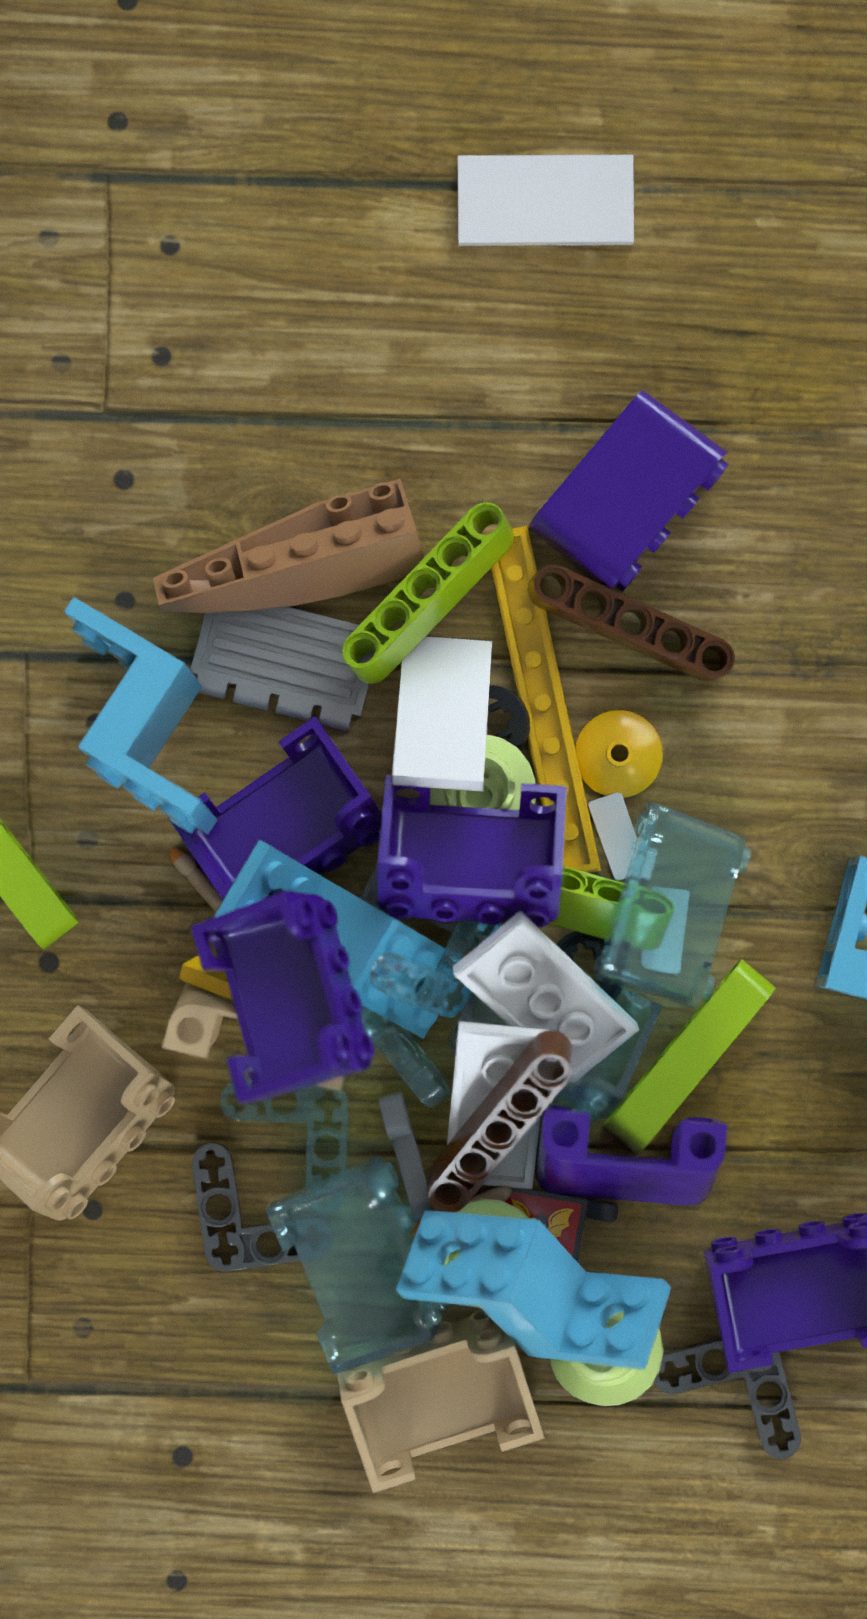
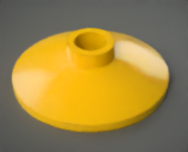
[575,710,663,798]

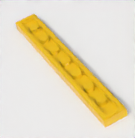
[485,525,601,873]

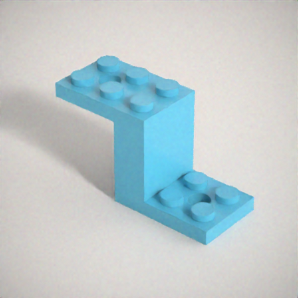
[64,597,217,835]
[214,840,462,1039]
[815,856,867,1000]
[396,1210,671,1370]

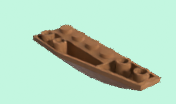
[153,479,424,613]

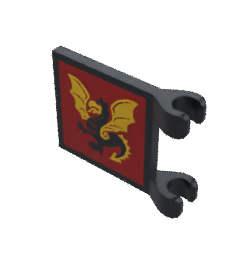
[505,1187,618,1273]

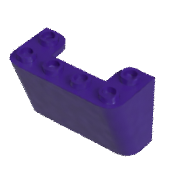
[528,390,729,592]
[168,716,382,901]
[377,775,567,928]
[191,891,375,1103]
[536,1105,727,1206]
[703,1213,867,1373]

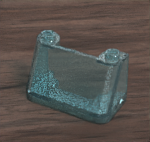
[591,802,751,1008]

